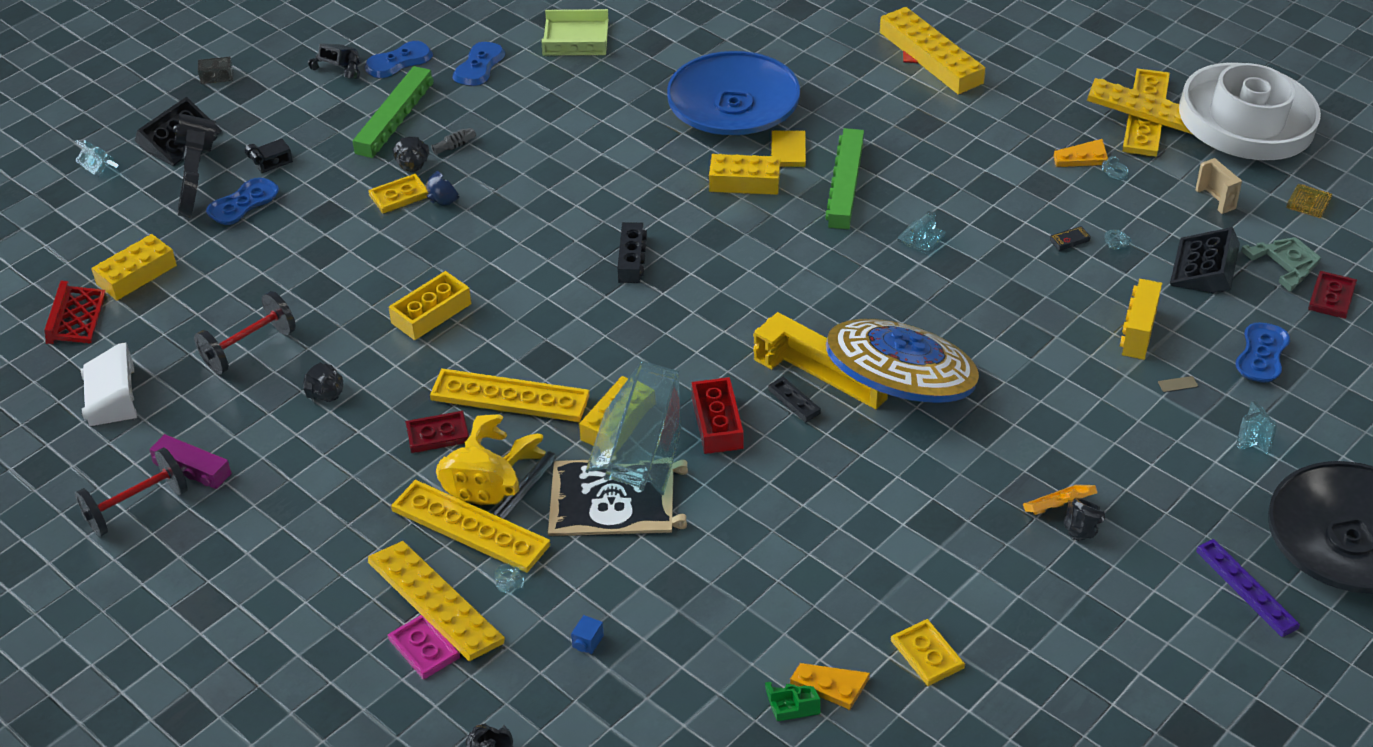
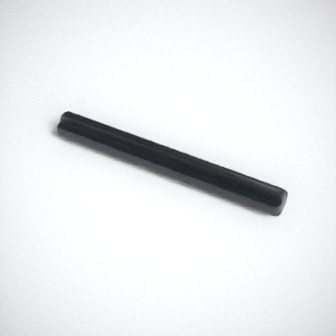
[492,451,556,519]

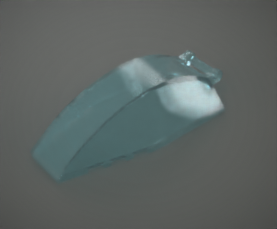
[585,360,681,495]

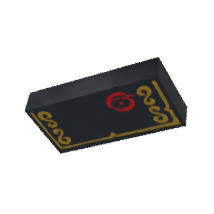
[1050,226,1091,251]

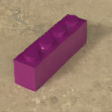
[149,434,232,489]

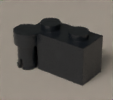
[245,139,293,173]

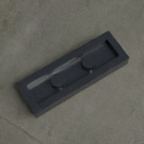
[768,376,821,423]

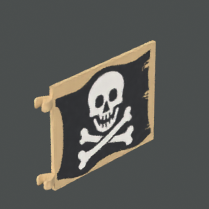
[548,457,688,536]

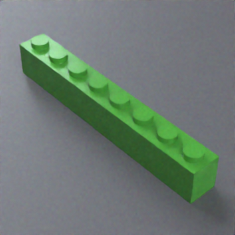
[352,66,433,158]
[825,128,864,229]

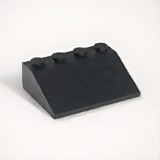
[135,97,222,166]
[1170,227,1240,293]

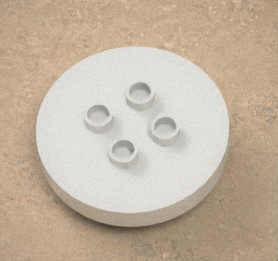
[1179,63,1321,160]

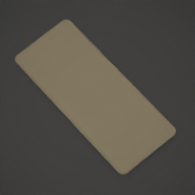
[1158,376,1198,392]

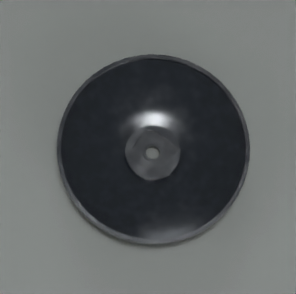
[1268,461,1373,594]

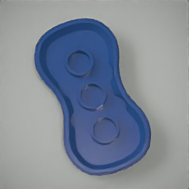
[364,41,433,78]
[452,42,505,86]
[206,178,279,225]
[1236,322,1290,383]

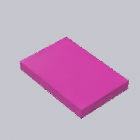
[388,615,460,680]

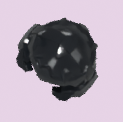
[392,137,429,172]
[303,362,344,402]
[1064,498,1105,541]
[466,723,513,747]

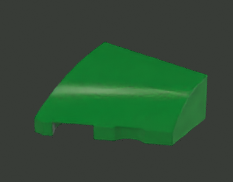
[765,682,820,721]

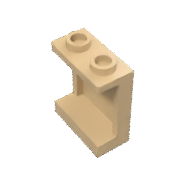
[1195,158,1242,214]

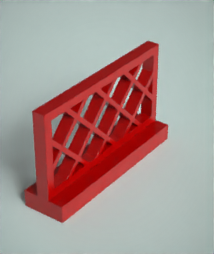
[44,281,106,344]

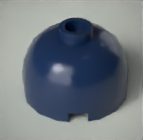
[426,171,460,206]

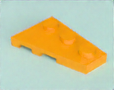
[1054,139,1109,167]
[1023,485,1097,515]
[790,663,870,710]

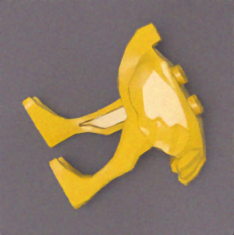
[436,415,546,505]

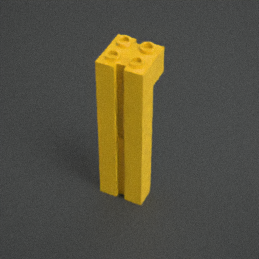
[753,312,888,409]

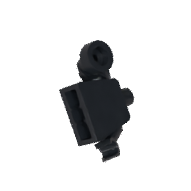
[308,44,361,79]

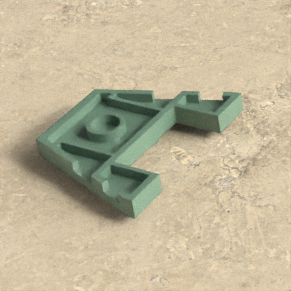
[1241,237,1321,291]

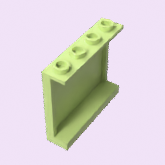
[542,9,609,56]

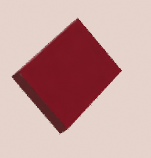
[1308,271,1357,319]
[405,411,469,453]

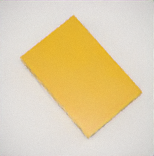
[771,131,806,167]
[368,174,428,213]
[891,619,965,686]

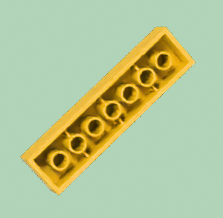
[880,7,986,94]

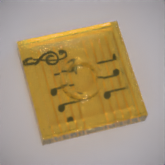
[1286,184,1333,218]

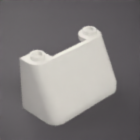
[81,343,137,426]

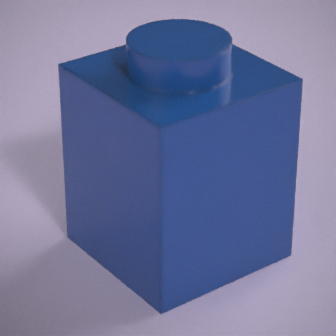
[571,615,604,654]

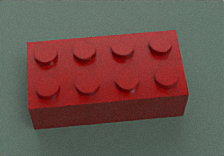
[691,377,744,454]

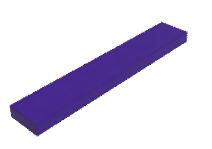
[1196,539,1300,637]

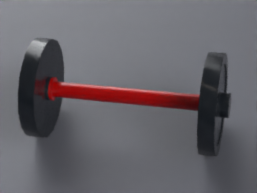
[194,291,296,375]
[75,447,188,537]

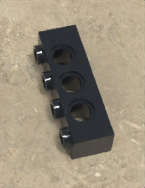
[617,222,647,283]

